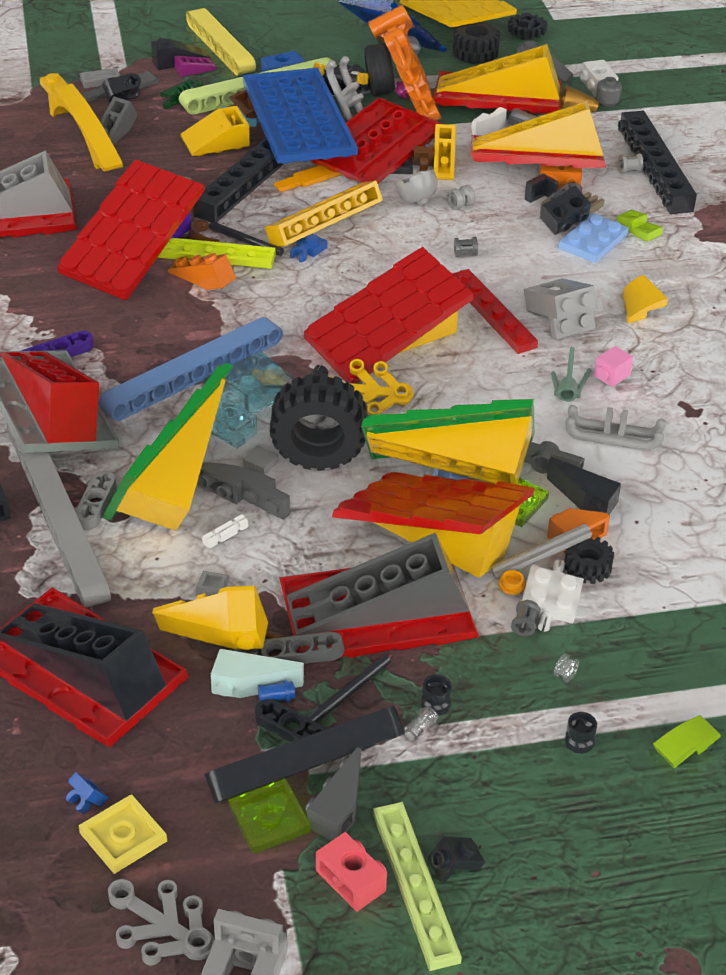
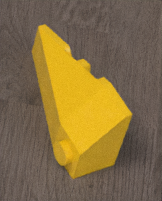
[152,585,268,650]

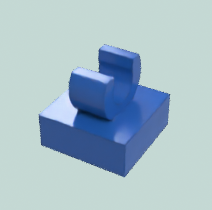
[66,772,109,814]

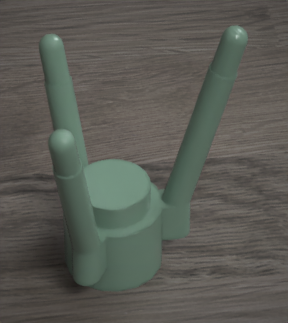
[551,347,592,402]

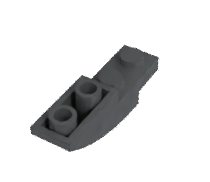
[197,462,290,520]

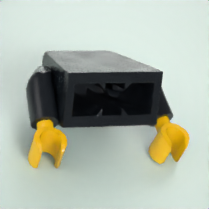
[313,62,370,95]

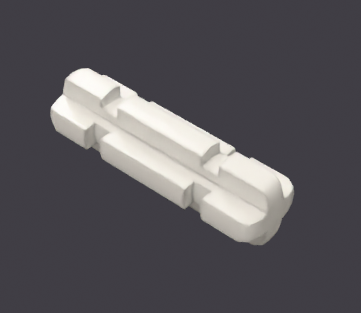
[202,514,249,549]

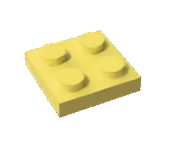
[79,794,167,874]

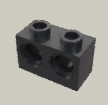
[540,186,591,235]

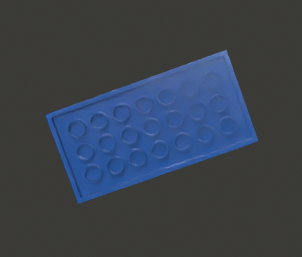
[243,68,358,164]

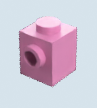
[594,346,633,387]

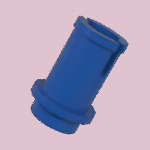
[258,679,295,703]

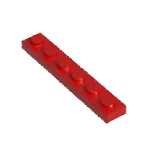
[452,269,538,354]

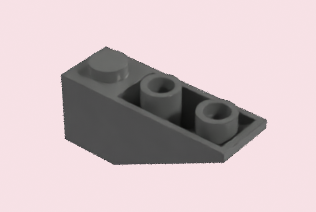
[305,747,361,841]

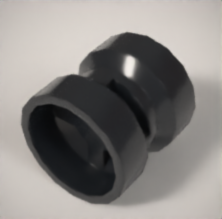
[422,675,452,716]
[565,712,597,754]

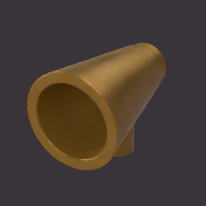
[561,85,599,112]

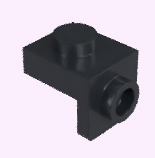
[524,173,558,203]
[428,836,485,881]

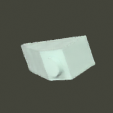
[211,649,304,698]

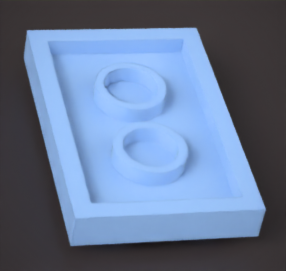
[559,213,629,263]

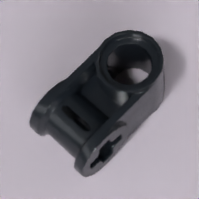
[102,73,141,102]

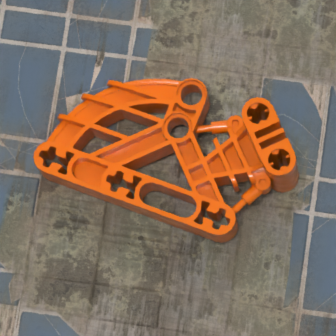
[368,5,441,121]

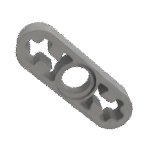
[75,471,116,530]

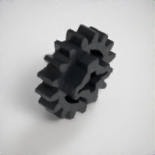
[508,13,547,39]

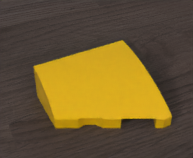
[623,275,668,323]

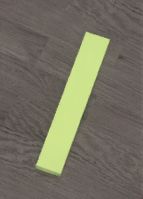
[373,802,462,971]

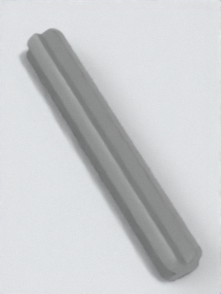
[491,524,592,579]

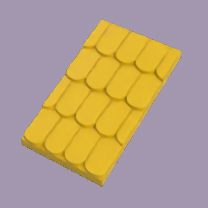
[400,0,517,28]

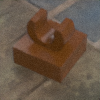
[414,146,435,171]

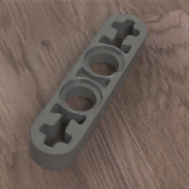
[234,632,345,664]

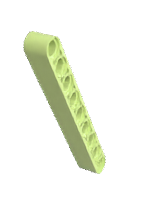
[179,57,337,114]

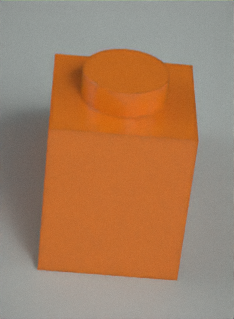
[547,508,610,553]

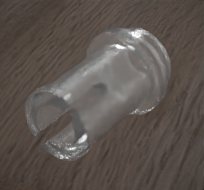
[403,707,438,743]

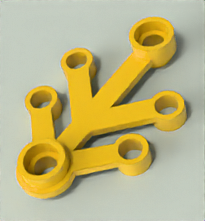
[329,359,414,416]

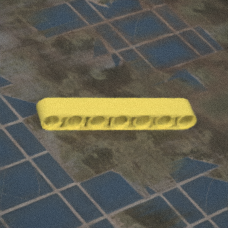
[186,8,256,76]

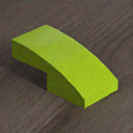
[617,209,663,242]
[653,715,721,769]

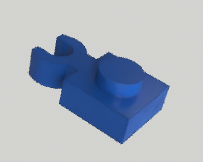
[290,234,327,262]

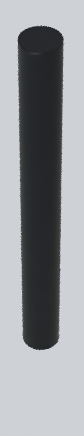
[209,221,284,257]
[307,654,391,723]

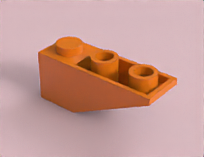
[167,253,236,290]

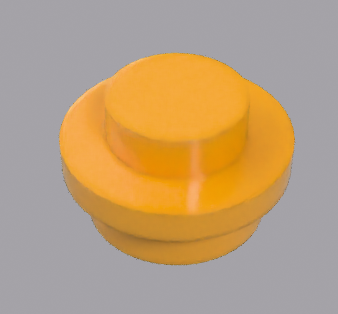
[499,570,526,595]

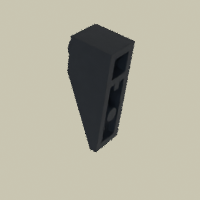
[151,38,211,70]
[547,457,621,515]

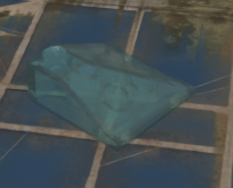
[204,351,295,417]

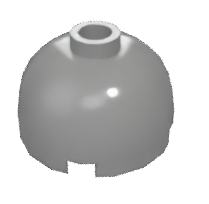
[395,169,438,205]

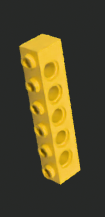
[264,181,383,247]

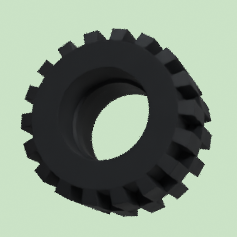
[453,22,500,64]

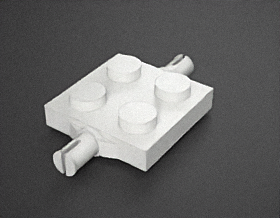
[522,559,584,632]

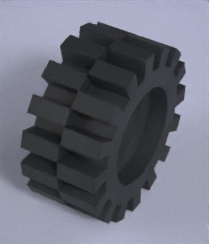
[564,535,614,584]

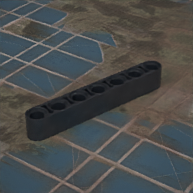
[204,705,405,804]

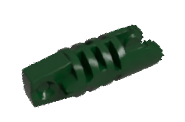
[160,79,203,109]

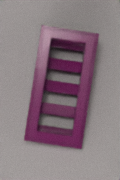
[174,56,217,77]

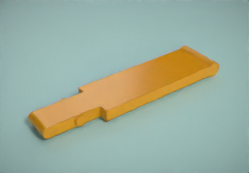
[273,165,342,192]

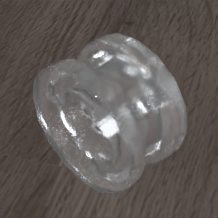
[553,653,579,683]

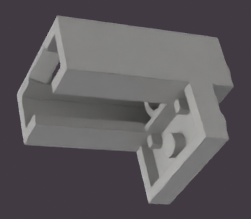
[524,278,597,340]
[201,909,287,975]

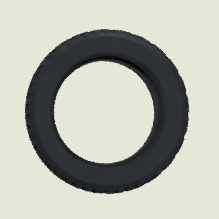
[364,43,395,96]

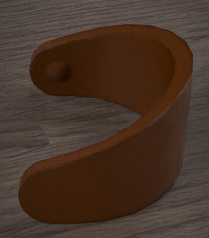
[186,220,220,242]

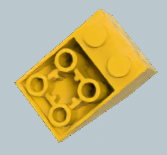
[181,106,250,156]

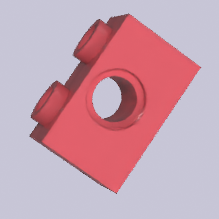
[316,832,387,912]

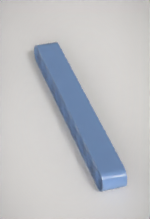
[98,317,283,421]

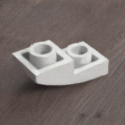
[471,107,507,135]

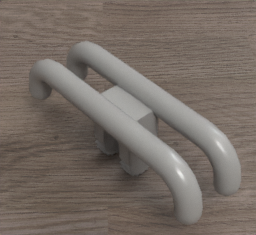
[326,56,364,122]
[565,405,666,450]

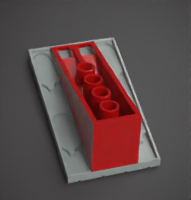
[0,351,119,453]

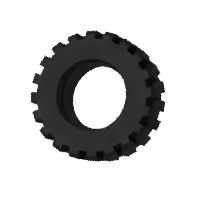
[269,373,368,471]

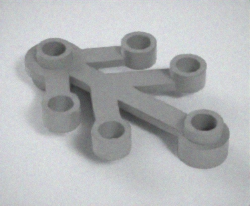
[108,879,214,965]

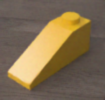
[434,124,456,180]

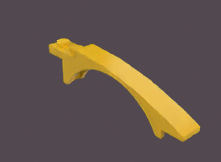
[40,73,123,172]

